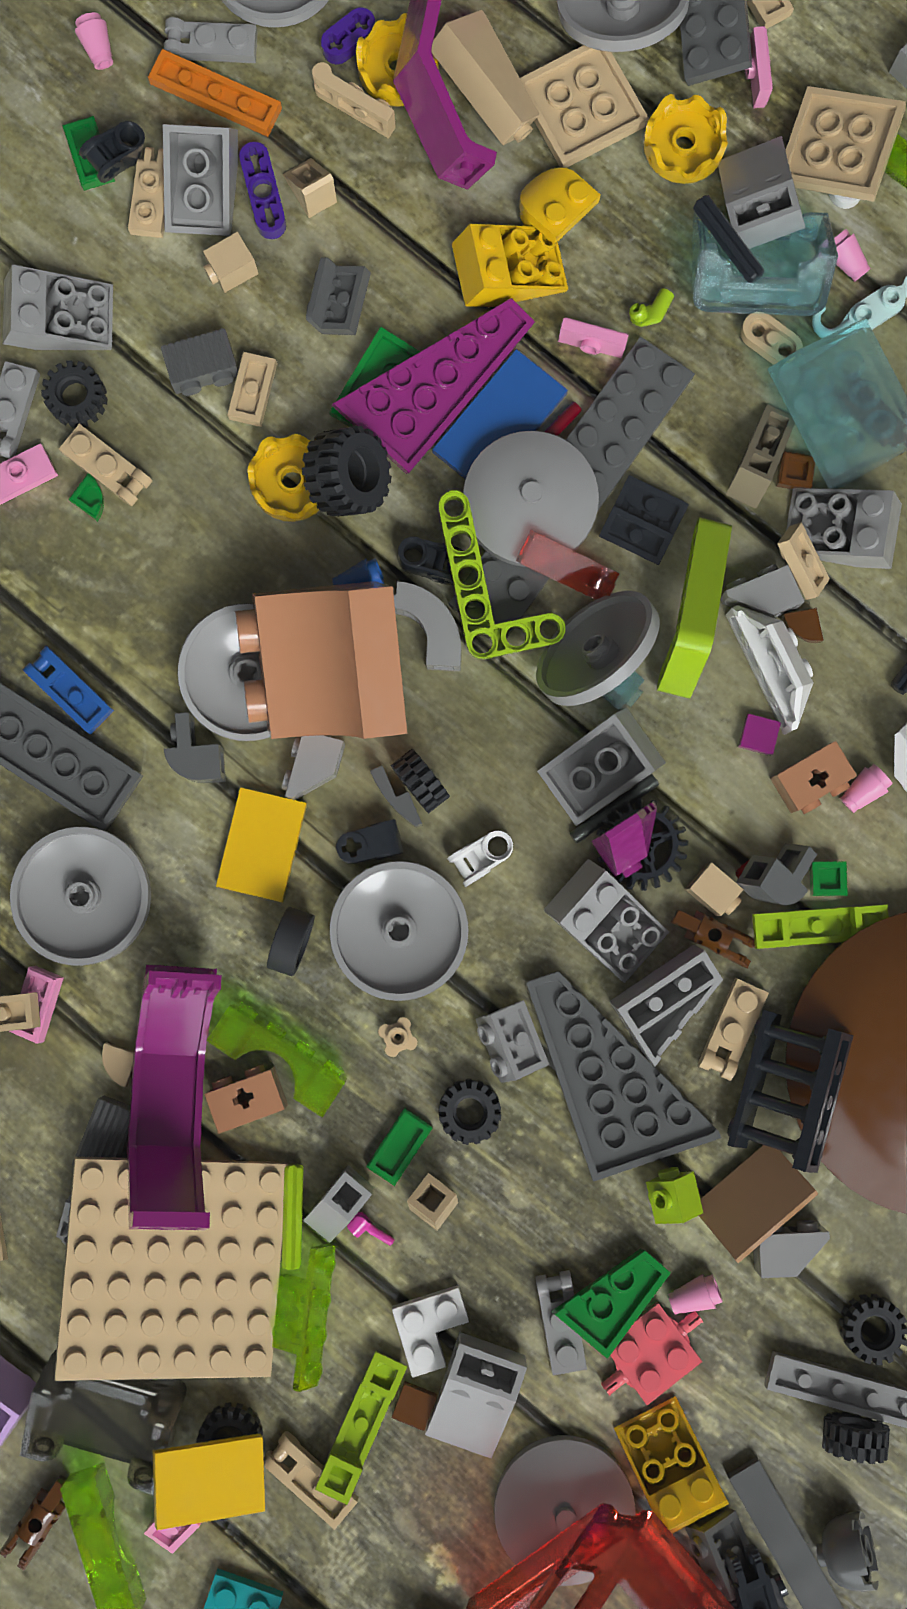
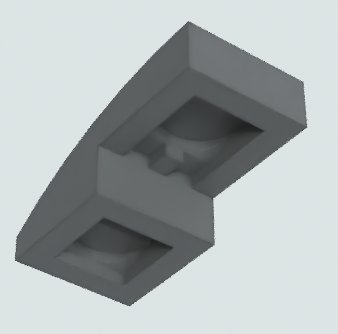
[370,765,423,828]

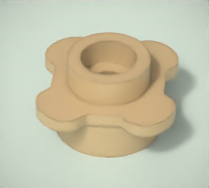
[378,1017,418,1057]

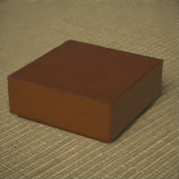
[776,451,816,489]
[391,1381,437,1431]

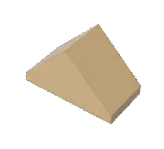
[283,158,337,218]

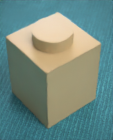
[203,232,258,293]
[685,863,744,916]
[407,1173,458,1231]

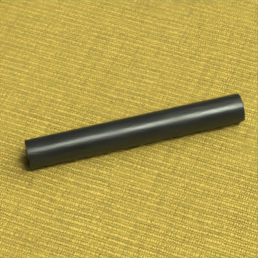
[569,774,659,844]

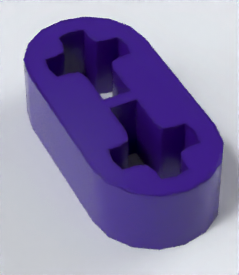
[321,7,375,65]

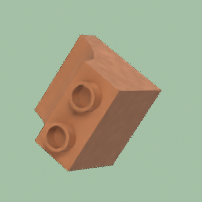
[235,581,407,739]

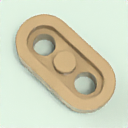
[741,311,803,368]

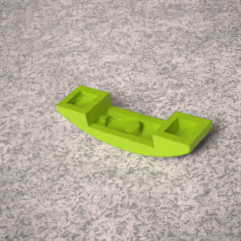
[752,905,889,949]
[315,1351,407,1505]

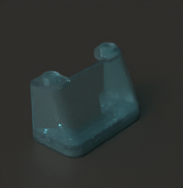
[692,211,838,316]

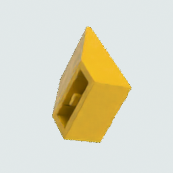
[452,224,568,307]
[614,1396,729,1537]

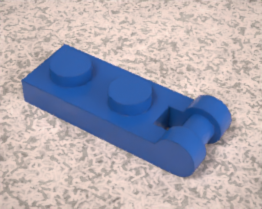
[22,645,114,735]

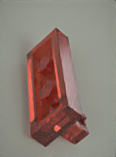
[516,529,619,600]

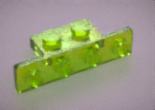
[272,1244,336,1392]

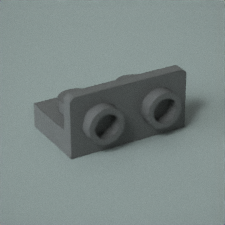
[685,1508,753,1602]

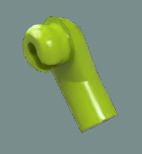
[629,288,674,327]

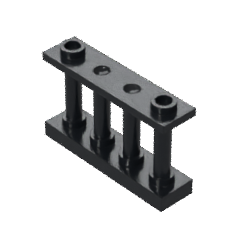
[727,1010,853,1173]

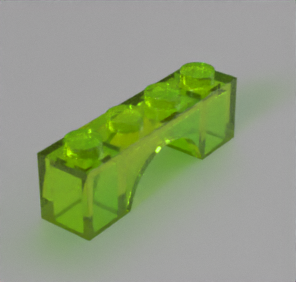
[206,1002,348,1118]
[60,1462,147,1609]

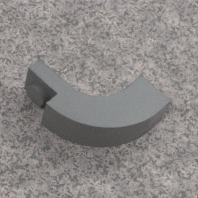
[394,581,461,671]

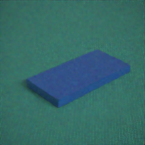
[432,349,568,480]

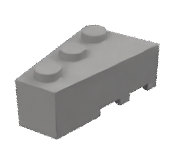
[609,945,723,1067]

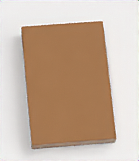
[699,1145,818,1263]

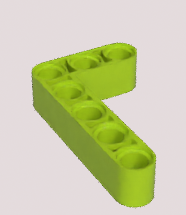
[439,490,565,659]
[657,517,732,699]

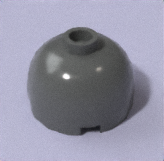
[816,1511,879,1592]

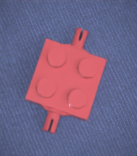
[601,1301,703,1405]

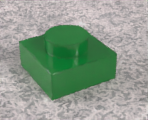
[809,861,848,896]

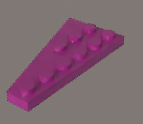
[332,298,535,474]

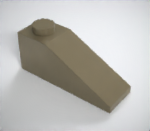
[726,404,797,508]

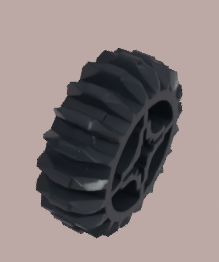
[595,798,688,891]

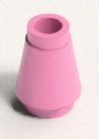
[75,12,113,70]
[824,229,871,282]
[840,764,893,813]
[668,1274,723,1315]

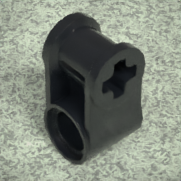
[79,121,145,183]
[398,537,463,585]
[336,819,404,864]

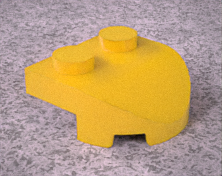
[519,168,601,245]

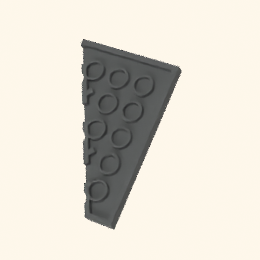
[526,971,721,1182]

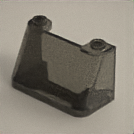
[20,1349,187,1495]

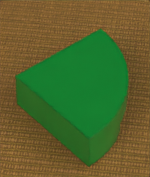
[68,473,104,522]

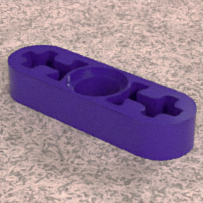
[239,142,286,239]

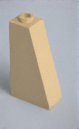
[432,10,539,145]

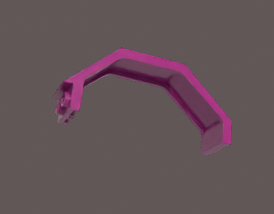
[393,0,497,190]
[127,964,222,1230]

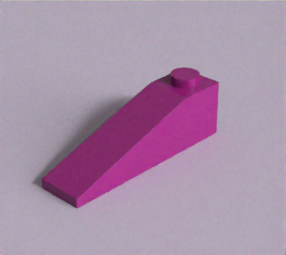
[591,802,657,878]

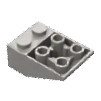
[718,136,806,249]
[3,264,113,350]
[786,488,902,569]
[543,859,669,983]
[425,1332,527,1459]

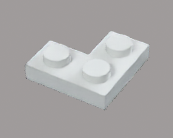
[392,1285,469,1378]

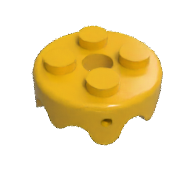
[356,13,439,107]
[643,94,728,184]
[248,434,320,522]

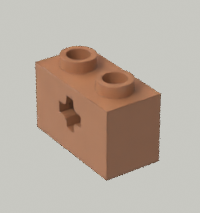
[770,741,857,814]
[205,1064,288,1134]

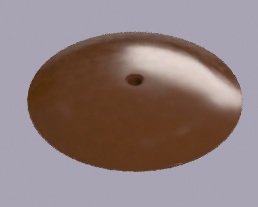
[785,912,907,1214]

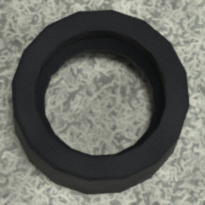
[267,907,315,976]

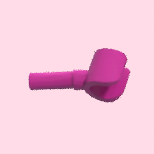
[347,1212,395,1246]

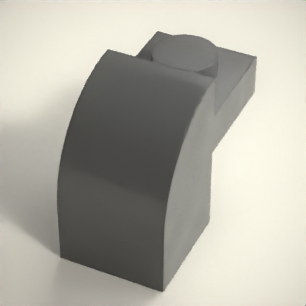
[164,712,226,783]
[736,843,817,905]

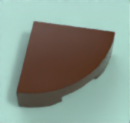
[781,608,824,643]

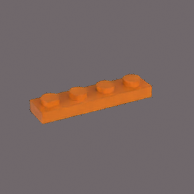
[148,49,282,137]

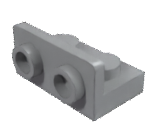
[476,1000,549,1083]

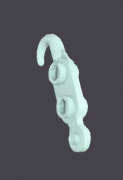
[812,276,907,341]

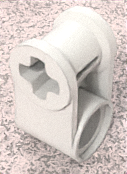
[447,831,513,887]

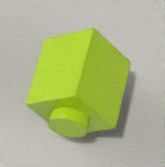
[646,1167,703,1224]

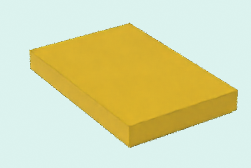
[216,787,307,902]
[153,1433,265,1530]

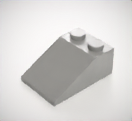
[163,124,238,236]
[537,708,666,826]

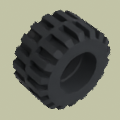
[302,426,392,517]

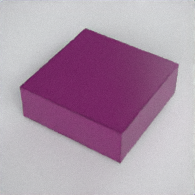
[738,714,781,756]

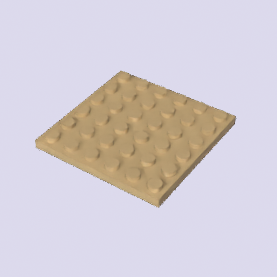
[54,1157,288,1381]

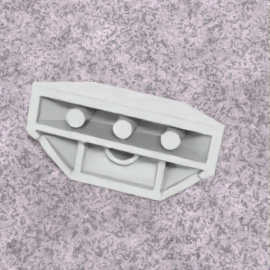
[726,605,813,735]

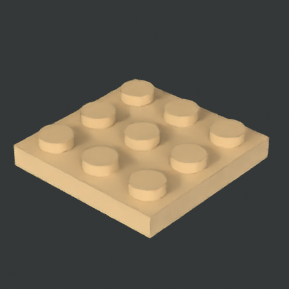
[520,45,649,168]
[786,86,906,202]

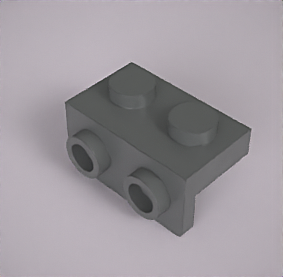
[306,257,371,335]

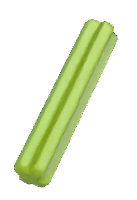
[282,1164,303,1270]

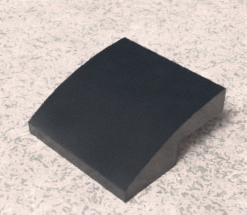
[599,475,689,565]

